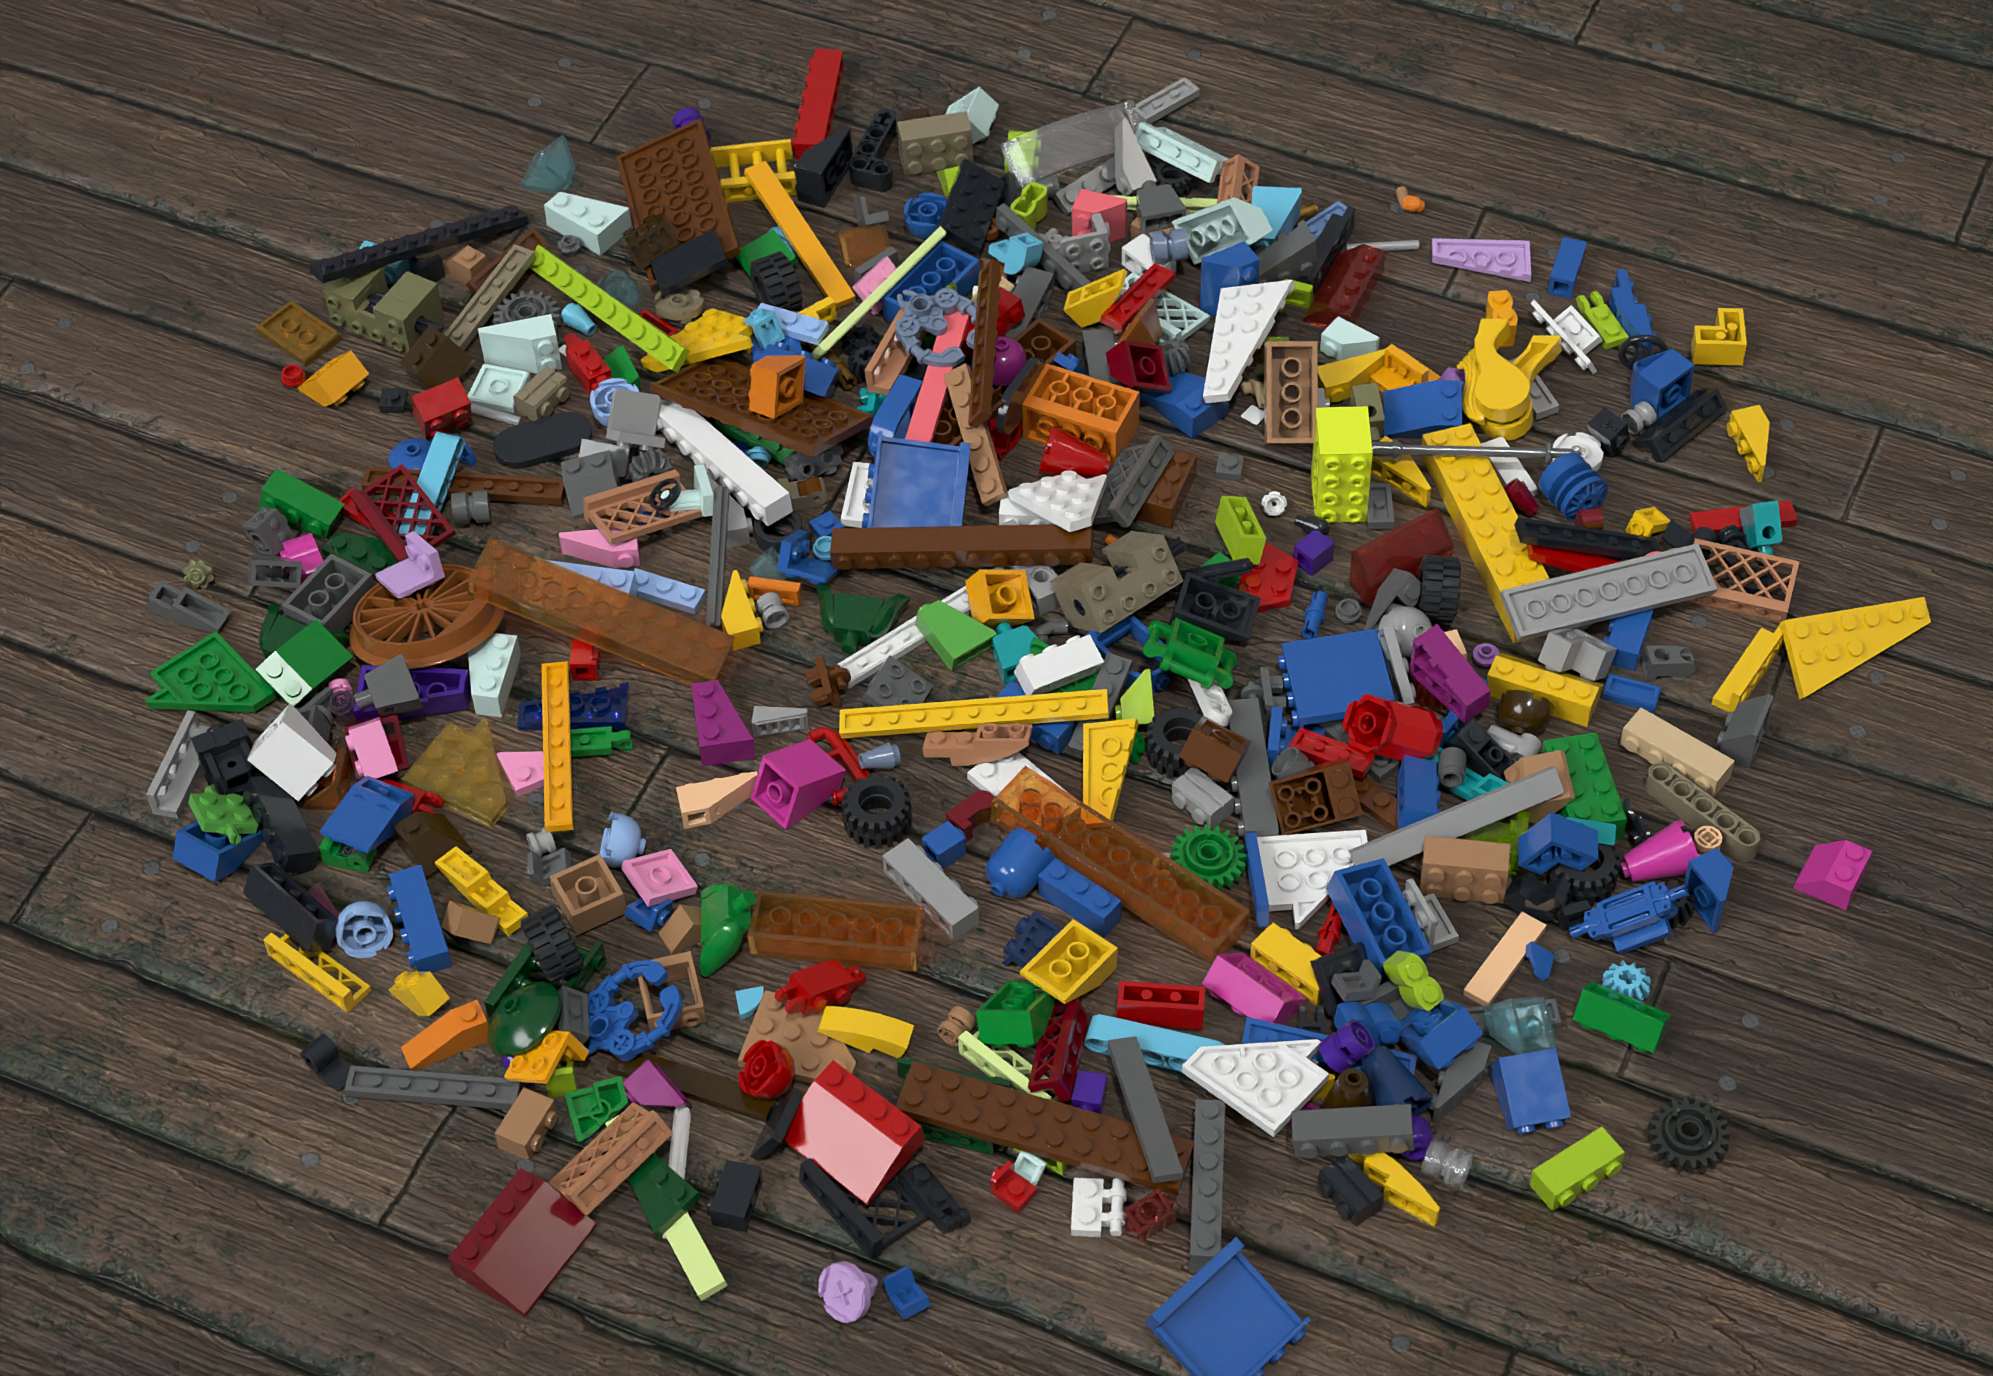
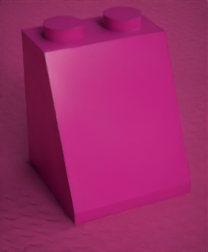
[750,739,846,830]

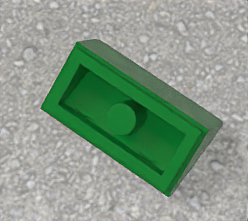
[603,345,641,390]

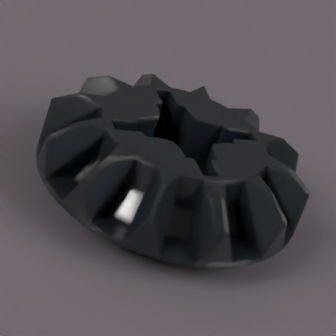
[841,325,880,355]

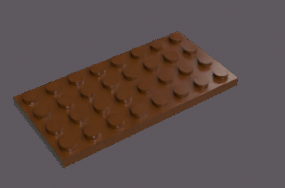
[616,118,742,292]
[651,356,873,457]

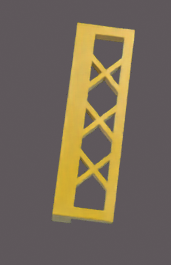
[1712,625,1785,712]
[263,932,372,1013]

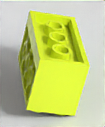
[1311,406,1373,523]

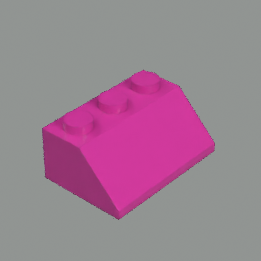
[1202,952,1309,1025]

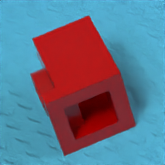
[569,639,600,681]

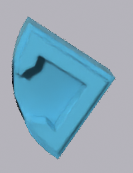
[735,986,764,1020]

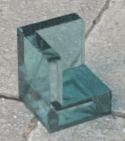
[749,546,788,581]

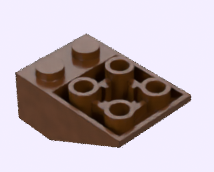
[1269,757,1363,835]

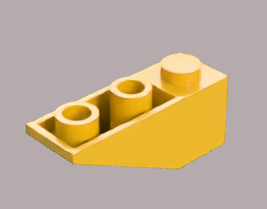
[1727,405,1770,483]
[721,570,763,652]

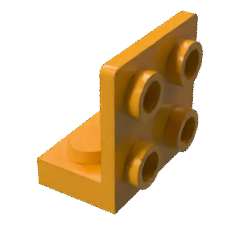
[504,1031,589,1084]

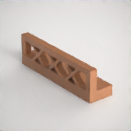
[1217,154,1260,246]
[865,307,928,396]

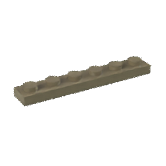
[444,244,536,350]

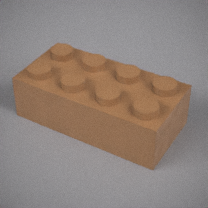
[1264,341,1318,445]

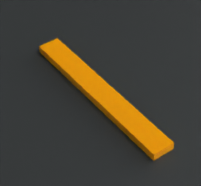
[744,161,855,309]
[542,661,573,832]

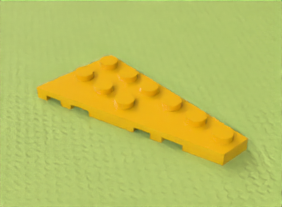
[1780,597,1931,700]

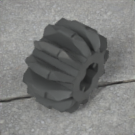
[1157,338,1192,376]
[629,447,673,482]

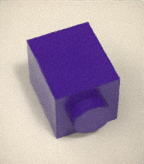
[1293,529,1334,576]
[1072,1070,1107,1114]

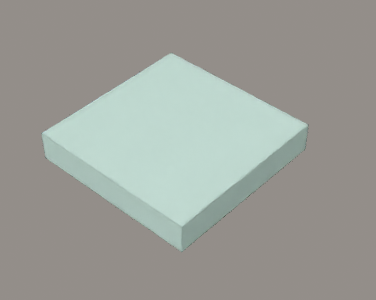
[468,364,531,414]

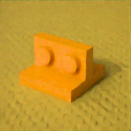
[1369,344,1441,393]

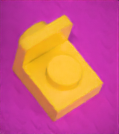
[1625,507,1670,537]

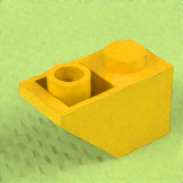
[388,971,450,1016]

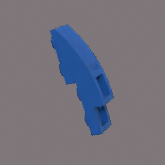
[1608,269,1656,349]

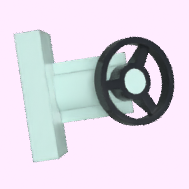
[649,465,713,517]

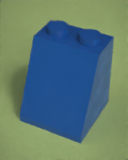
[1488,1048,1571,1135]

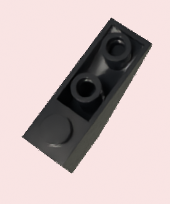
[1443,718,1515,781]

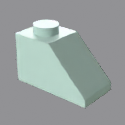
[1320,317,1379,361]

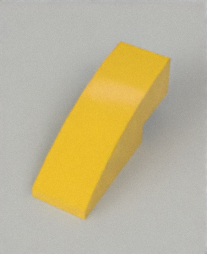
[817,1006,914,1058]

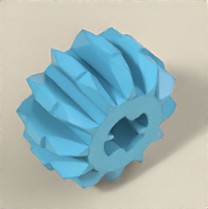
[1602,960,1651,1002]

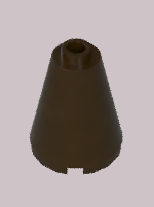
[1319,1068,1375,1109]

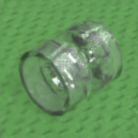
[1421,1138,1474,1189]

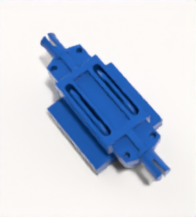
[1569,881,1689,954]

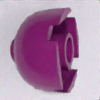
[993,336,1027,386]

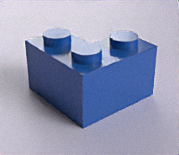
[1518,812,1598,875]

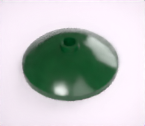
[487,982,562,1057]

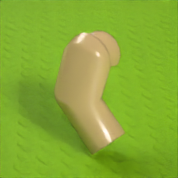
[1240,379,1264,408]

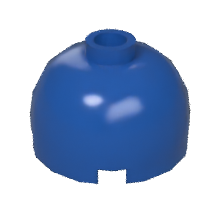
[904,193,946,240]

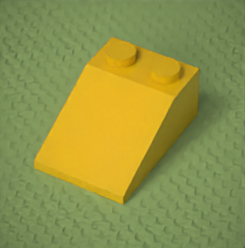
[1020,919,1118,1004]

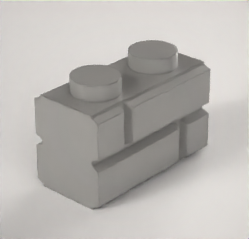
[1172,768,1234,829]

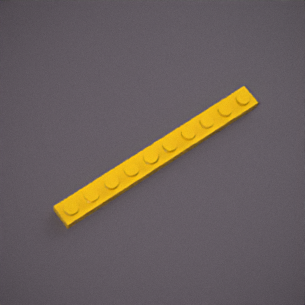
[839,689,1109,739]

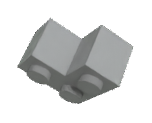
[1538,628,1617,681]

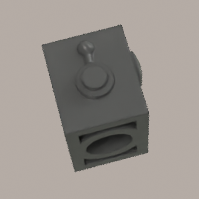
[242,507,295,556]

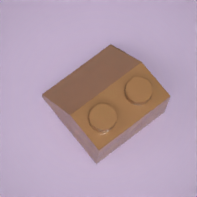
[1504,750,1575,824]

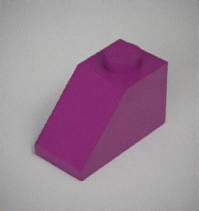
[623,1060,692,1108]

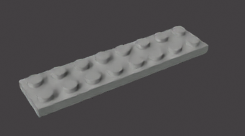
[1500,543,1717,641]

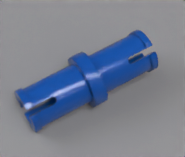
[1301,591,1329,639]

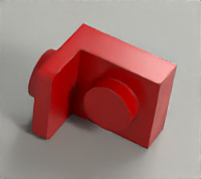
[990,1160,1038,1213]

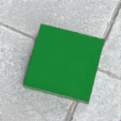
[734,229,798,279]

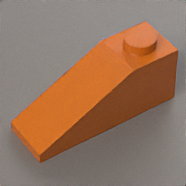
[401,1000,489,1071]

